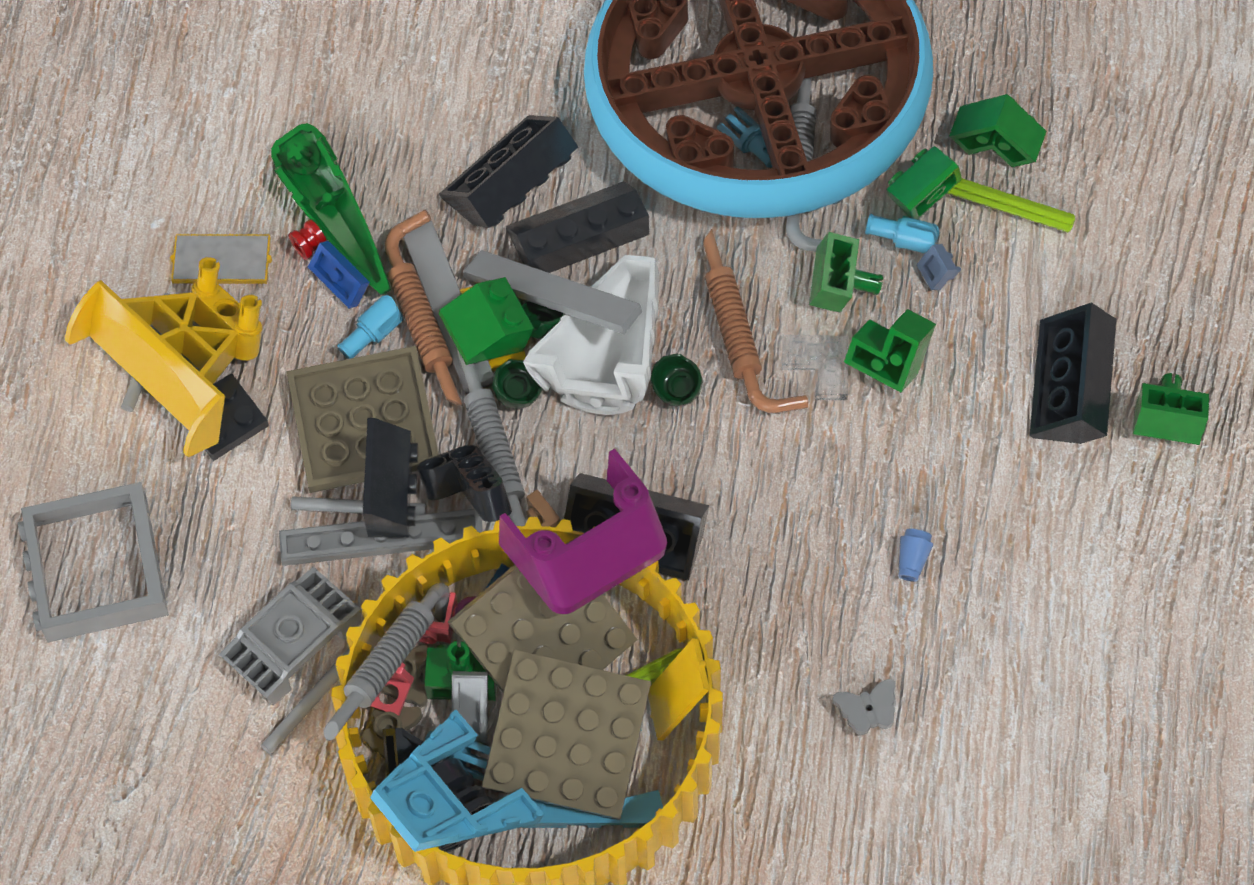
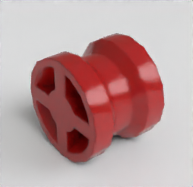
[288,219,327,260]

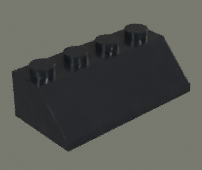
[439,115,578,228]
[506,181,649,273]
[1029,302,1117,444]
[564,473,709,581]

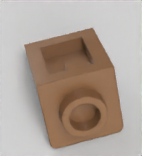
[526,489,561,528]

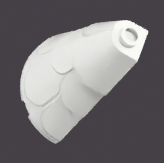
[523,255,659,415]

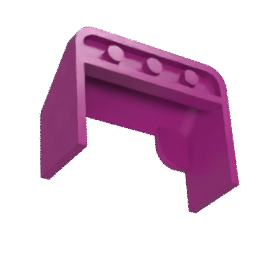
[499,448,667,614]

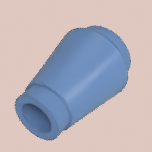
[898,529,933,582]

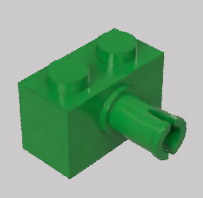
[809,232,883,313]
[1133,373,1209,445]
[425,641,497,701]

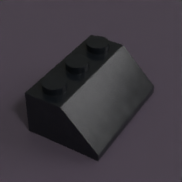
[363,418,419,538]

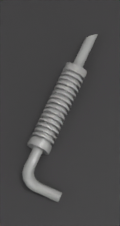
[786,77,822,252]
[457,351,526,533]
[324,582,450,741]

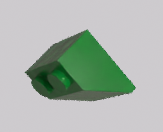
[886,146,962,220]
[438,277,534,365]

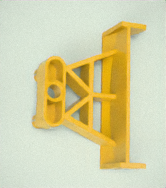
[65,257,262,457]

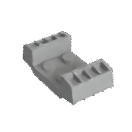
[219,567,362,705]

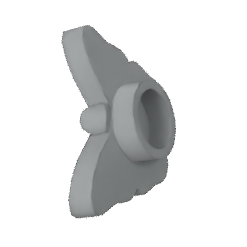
[833,679,896,735]

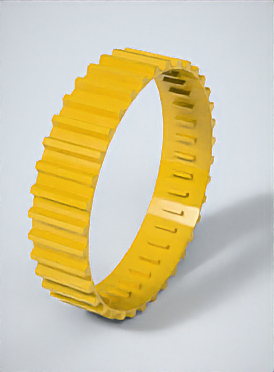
[331,517,723,885]

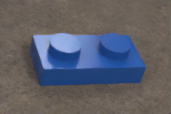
[308,241,370,309]

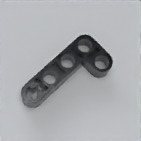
[417,445,512,522]

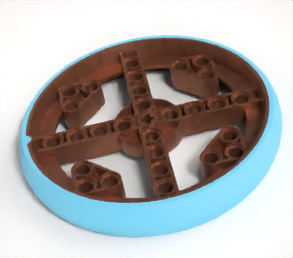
[584,0,933,218]

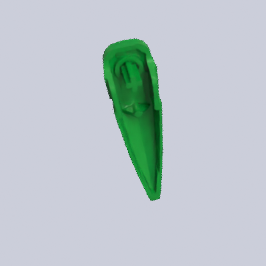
[271,123,391,295]

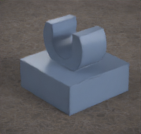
[916,244,961,290]

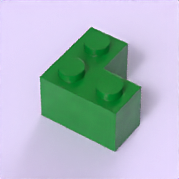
[949,94,1047,167]
[844,309,936,393]

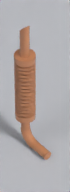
[384,209,463,406]
[703,229,808,413]

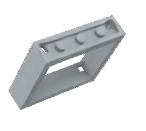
[18,482,169,642]

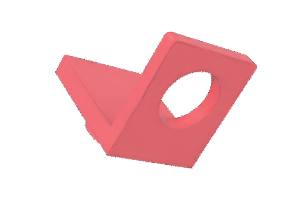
[419,592,458,644]
[370,663,414,716]

